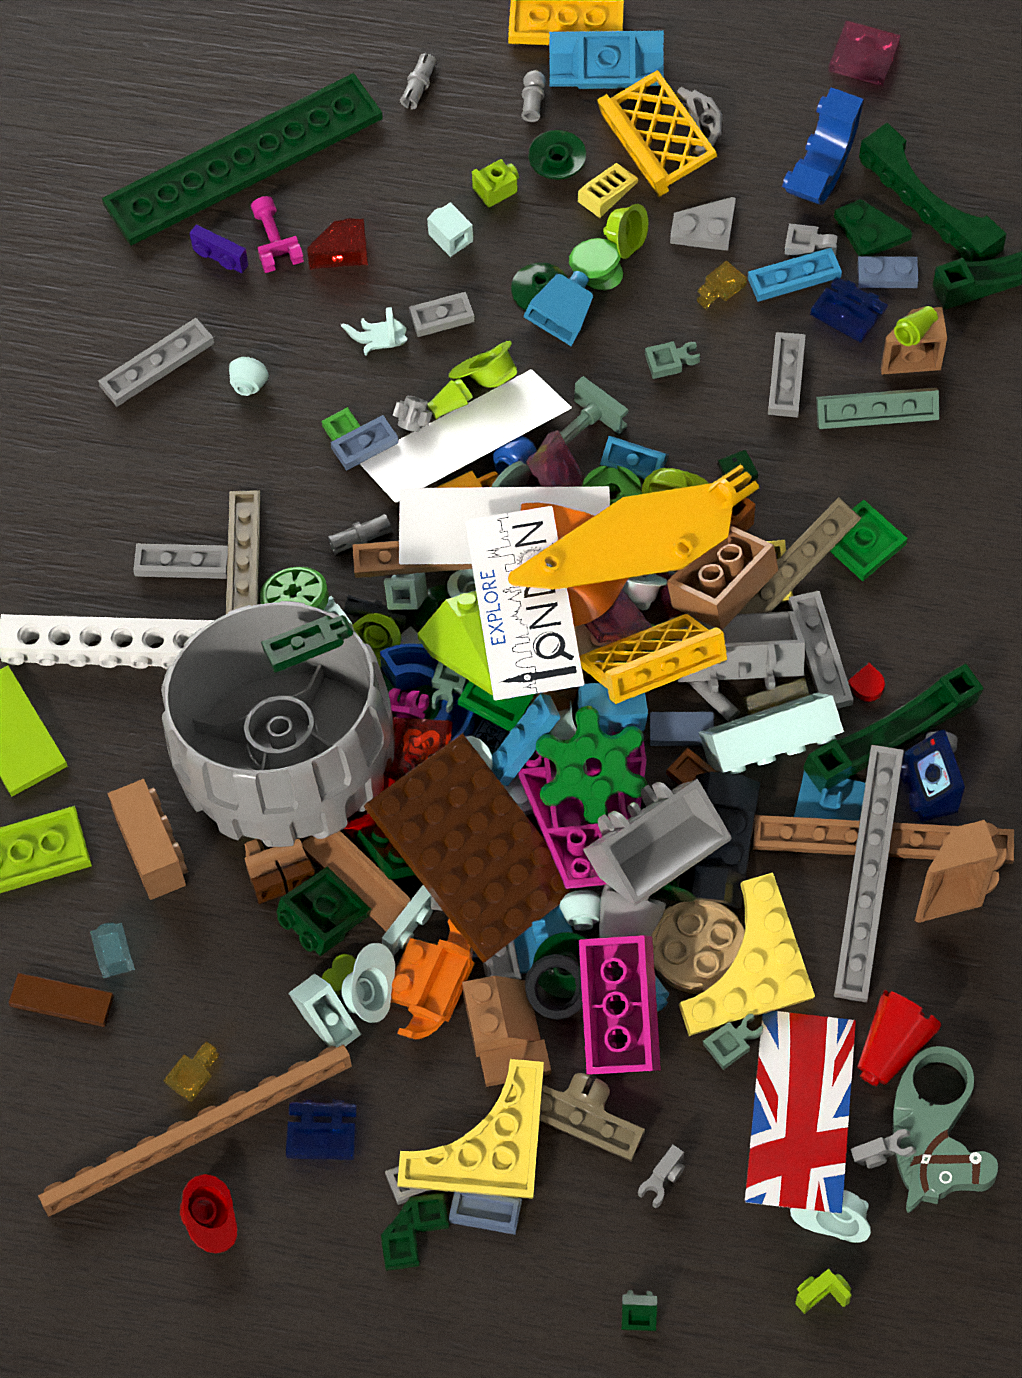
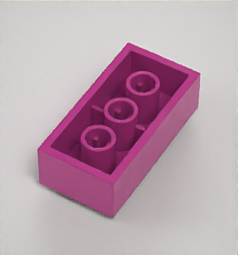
[579,935,661,1074]

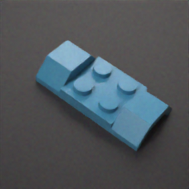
[549,31,664,89]

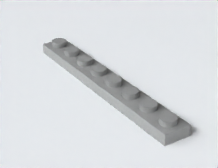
[834,745,904,1002]

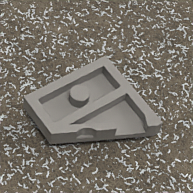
[670,197,736,251]

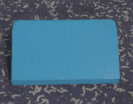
[600,436,669,479]

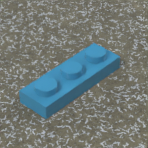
[748,248,842,302]
[492,693,561,786]

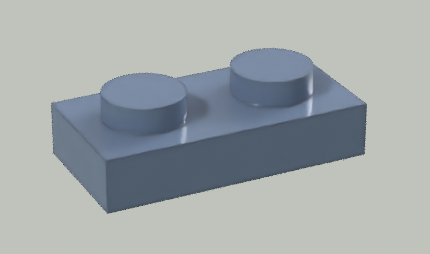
[857,257,918,288]
[331,415,399,471]

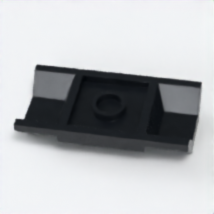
[679,772,760,909]

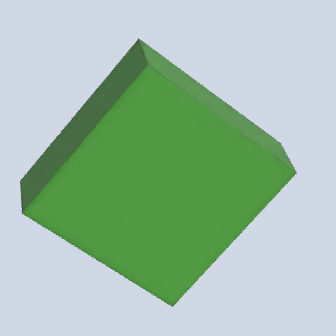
[322,407,361,441]

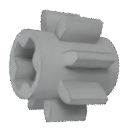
[393,395,433,432]

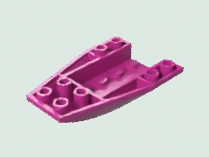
[518,732,647,889]

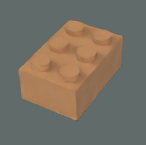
[667,525,778,630]
[107,779,188,900]

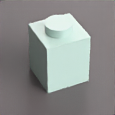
[427,202,473,257]

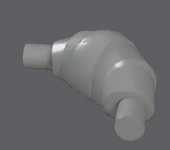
[676,87,723,157]

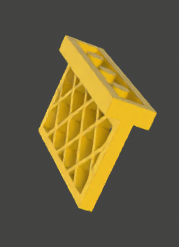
[597,70,717,197]
[579,614,727,704]

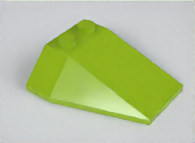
[418,591,503,700]

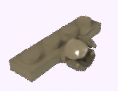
[539,1073,645,1162]

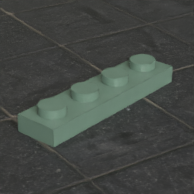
[816,387,939,429]

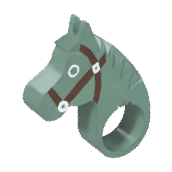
[892,1046,998,1213]

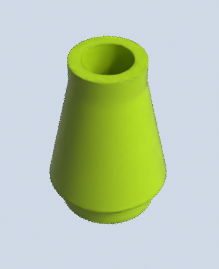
[894,306,938,346]
[427,378,473,419]

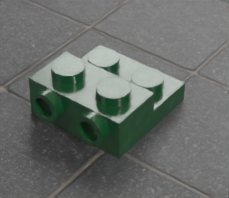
[276,866,371,956]

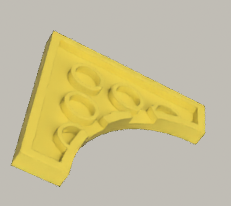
[679,873,815,1036]
[397,1059,544,1199]

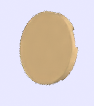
[651,899,745,994]

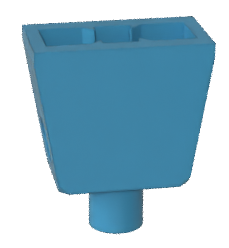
[523,271,593,346]

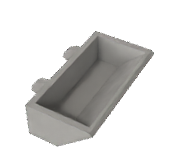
[670,611,805,693]
[583,779,731,906]

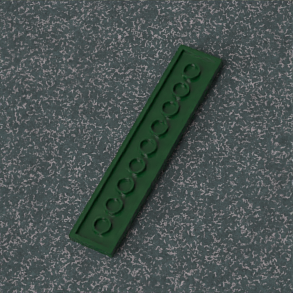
[102,73,383,246]

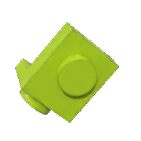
[795,1268,852,1314]

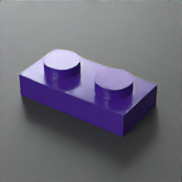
[190,225,248,273]

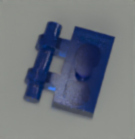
[810,277,888,343]
[286,1099,357,1160]

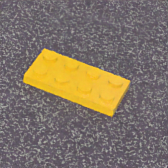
[508,0,624,45]

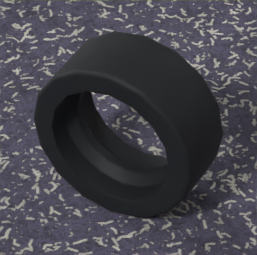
[525,954,583,1020]

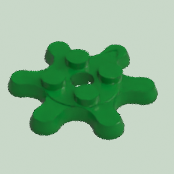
[535,706,648,824]

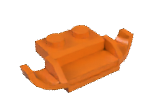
[391,919,475,1039]

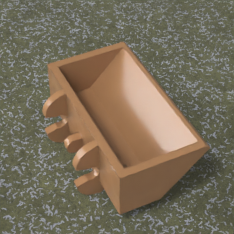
[915,820,1007,923]

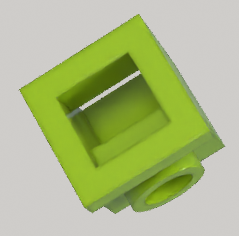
[472,159,519,208]

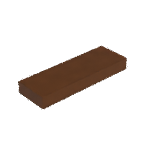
[9,973,114,1027]

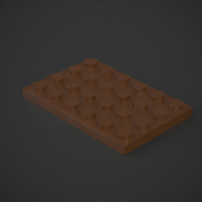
[363,733,580,963]

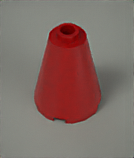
[857,990,942,1087]

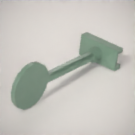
[491,376,629,487]

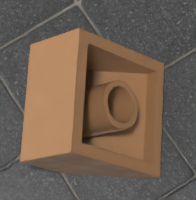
[881,307,947,375]
[462,976,541,1057]

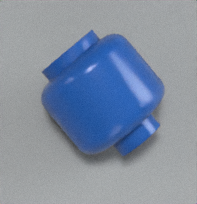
[493,435,537,474]

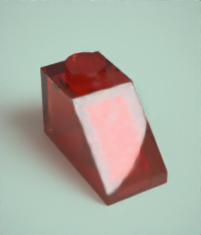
[307,218,368,269]

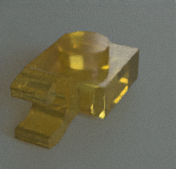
[696,261,747,308]
[163,1041,219,1103]

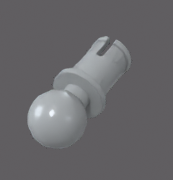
[522,70,546,122]

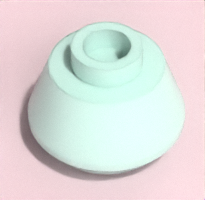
[229,357,269,396]
[560,890,601,931]

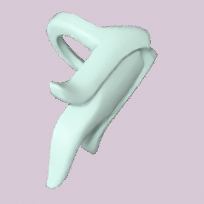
[341,307,407,356]

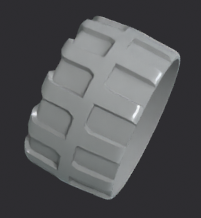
[161,601,395,847]

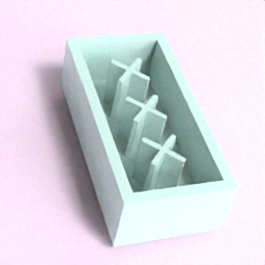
[699,693,844,774]

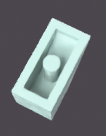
[289,974,361,1048]

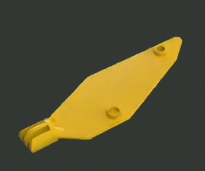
[508,464,759,589]

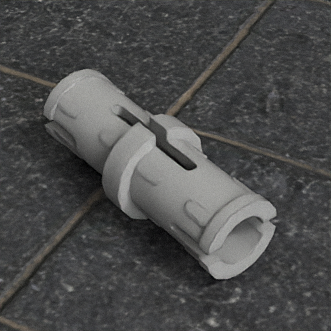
[400,53,437,109]
[328,514,392,555]

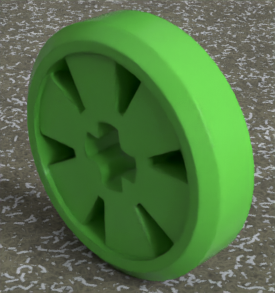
[260,566,329,610]

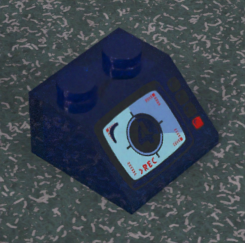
[900,729,965,822]

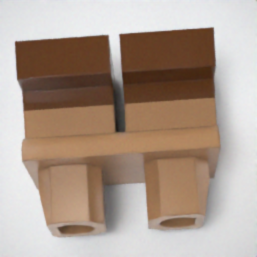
[244,838,315,904]

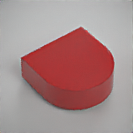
[848,663,885,702]

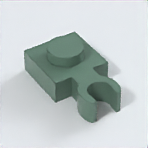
[645,341,700,379]
[432,661,468,713]
[703,1014,763,1070]

